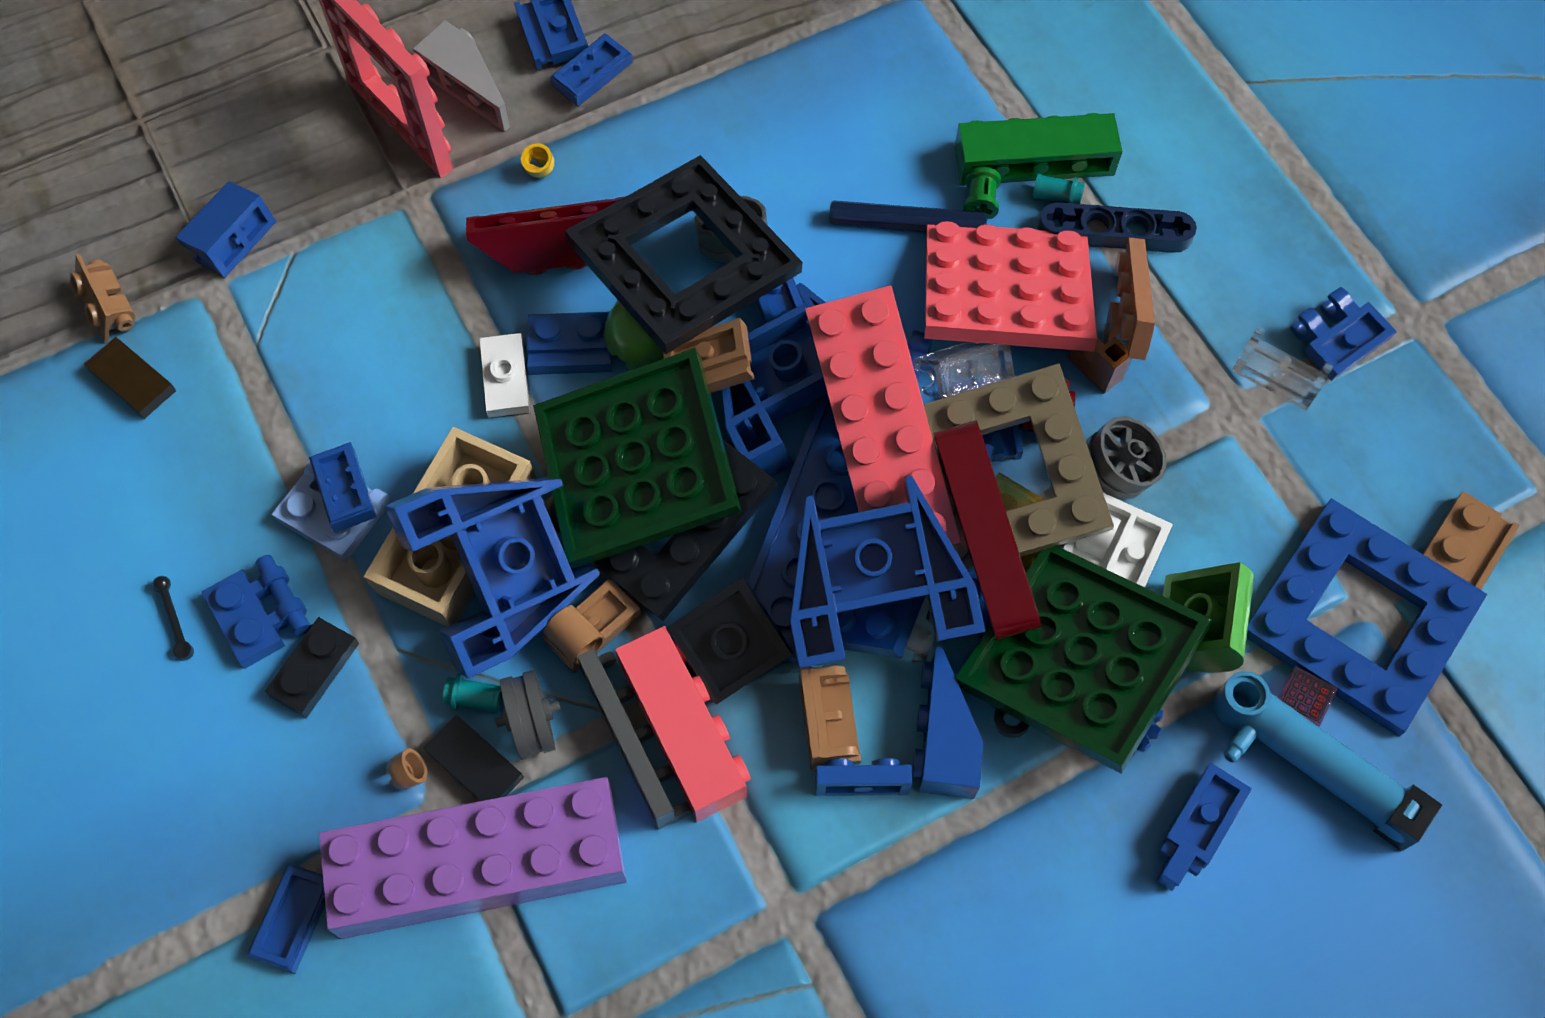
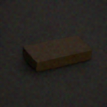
[84,337,176,419]

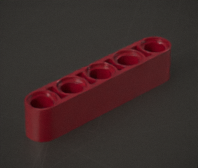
[933,420,1041,640]

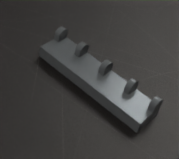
[577,648,692,830]

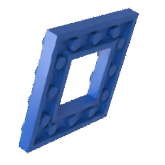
[1247,498,1488,737]

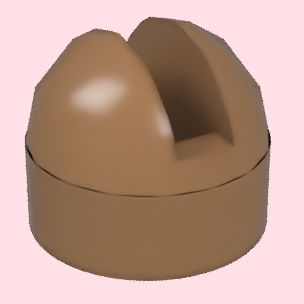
[385,748,427,790]

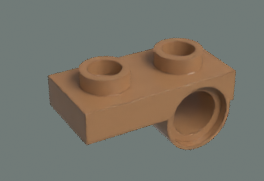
[543,578,641,673]

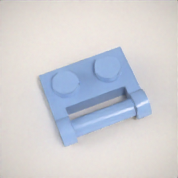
[272,460,390,562]

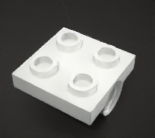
[1063,493,1173,587]

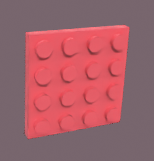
[924,222,1097,352]

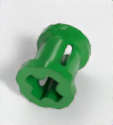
[963,167,1001,219]

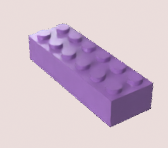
[319,777,627,939]

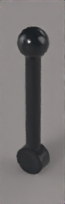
[153,576,194,661]

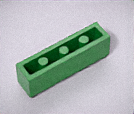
[954,113,1123,186]

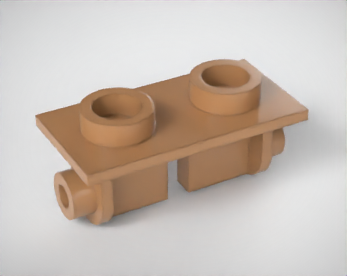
[70,254,136,343]

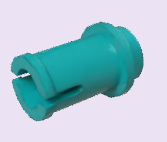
[1033,173,1085,204]
[442,674,502,714]

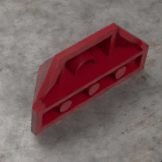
[466,197,624,275]

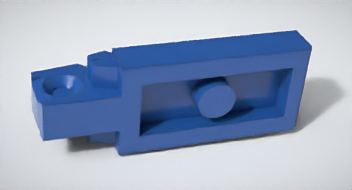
[1155,763,1252,891]

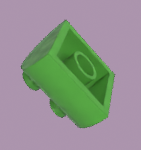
[1163,562,1254,673]

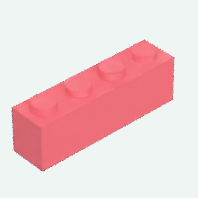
[615,626,751,822]

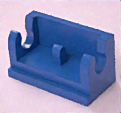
[175,181,277,279]

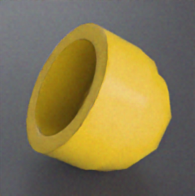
[521,143,554,179]

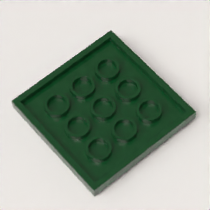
[533,348,742,568]
[955,546,1211,774]

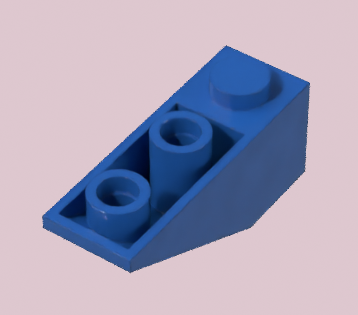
[912,647,983,799]

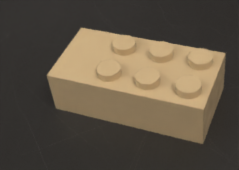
[363,427,537,627]

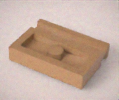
[663,318,754,393]
[1422,491,1520,590]

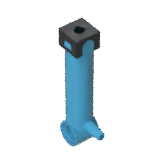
[1213,671,1442,852]

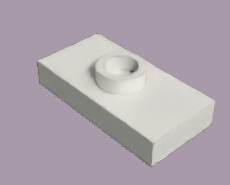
[480,333,530,418]

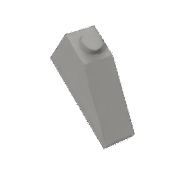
[413,20,510,132]

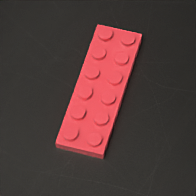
[805,285,961,546]

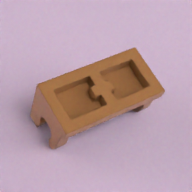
[799,666,861,770]

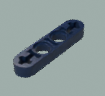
[1037,203,1197,253]

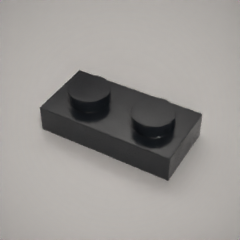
[265,617,359,719]

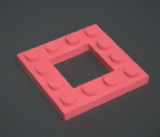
[319,0,453,178]

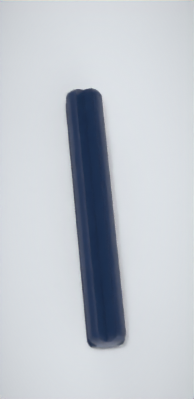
[829,200,987,231]

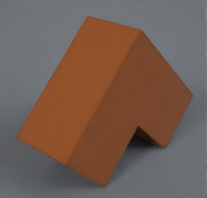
[1068,336,1132,394]

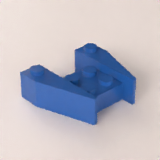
[722,283,828,476]
[790,476,985,668]
[385,478,600,679]

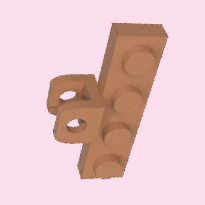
[1103,237,1155,360]

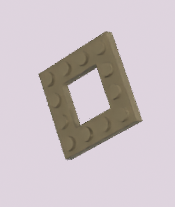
[924,363,1114,572]

